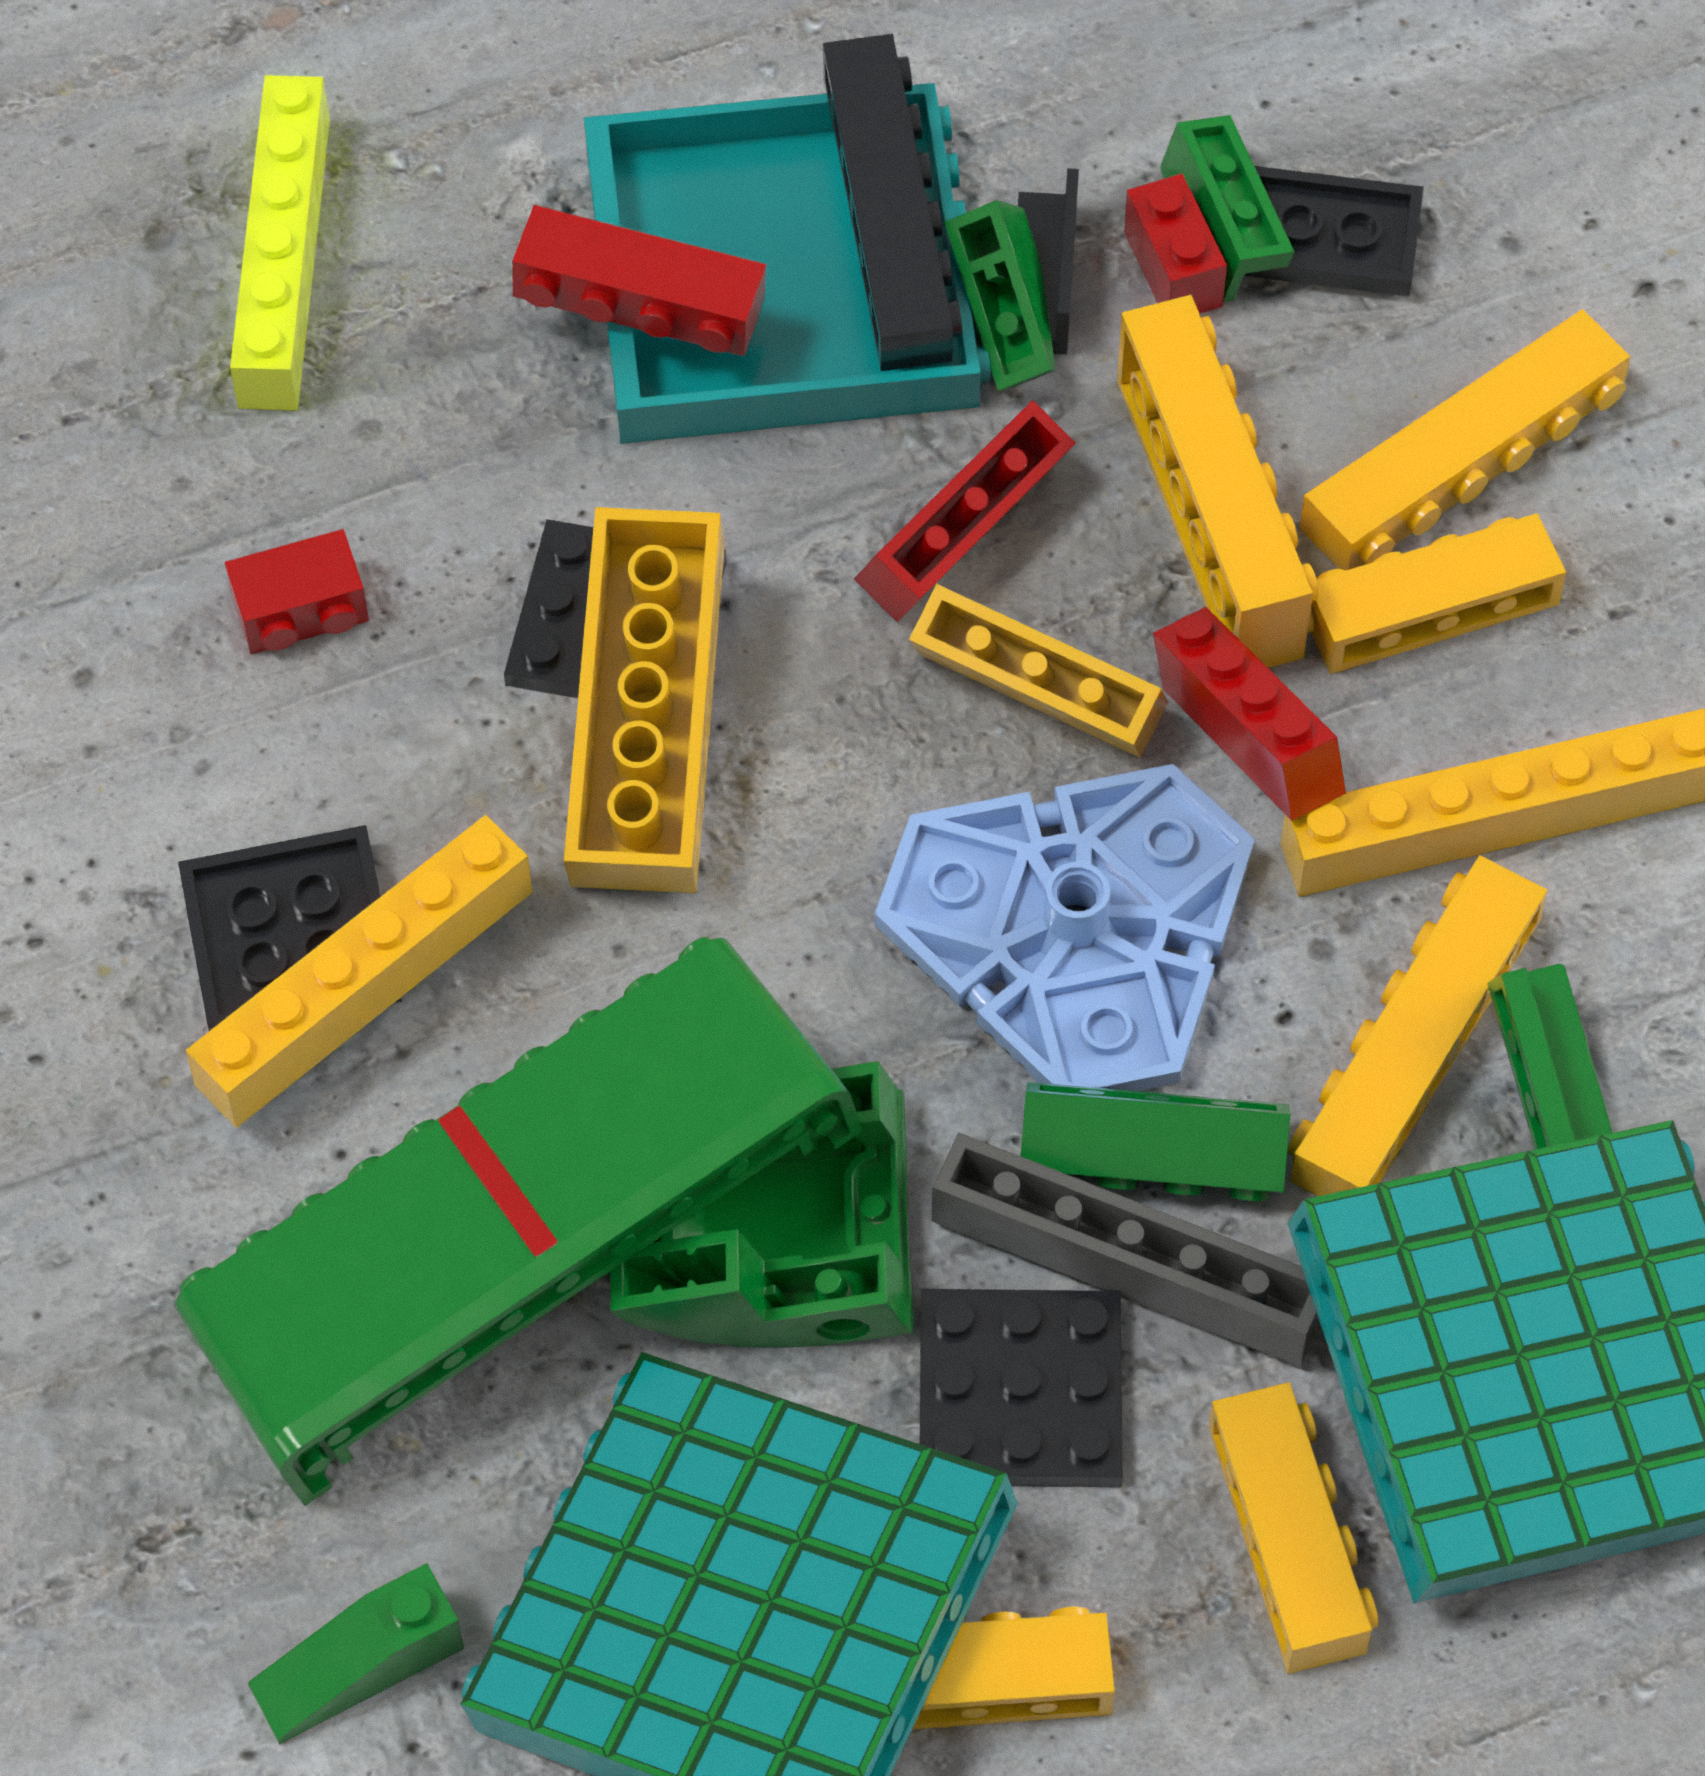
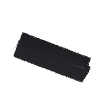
[1018,168,1079,355]

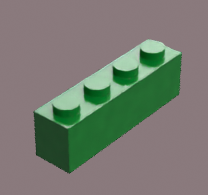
[1020,1082,1291,1201]

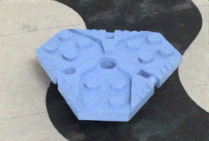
[875,764,1255,1091]

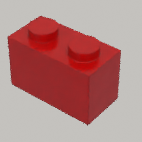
[1124,173,1227,314]
[224,529,369,655]

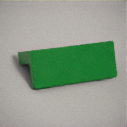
[1160,115,1294,302]
[1487,964,1613,1149]

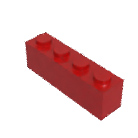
[512,205,766,356]
[854,400,1076,622]
[1153,607,1346,821]

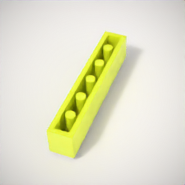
[230,75,330,411]

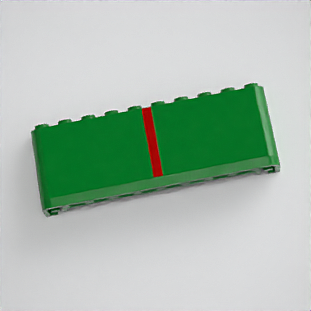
[175,937,863,1506]

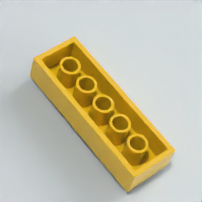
[1117,295,1319,668]
[564,507,725,893]

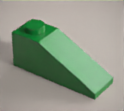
[944,200,1056,392]
[248,1563,464,1745]

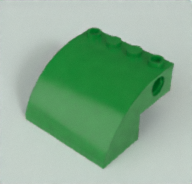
[610,1061,914,1348]

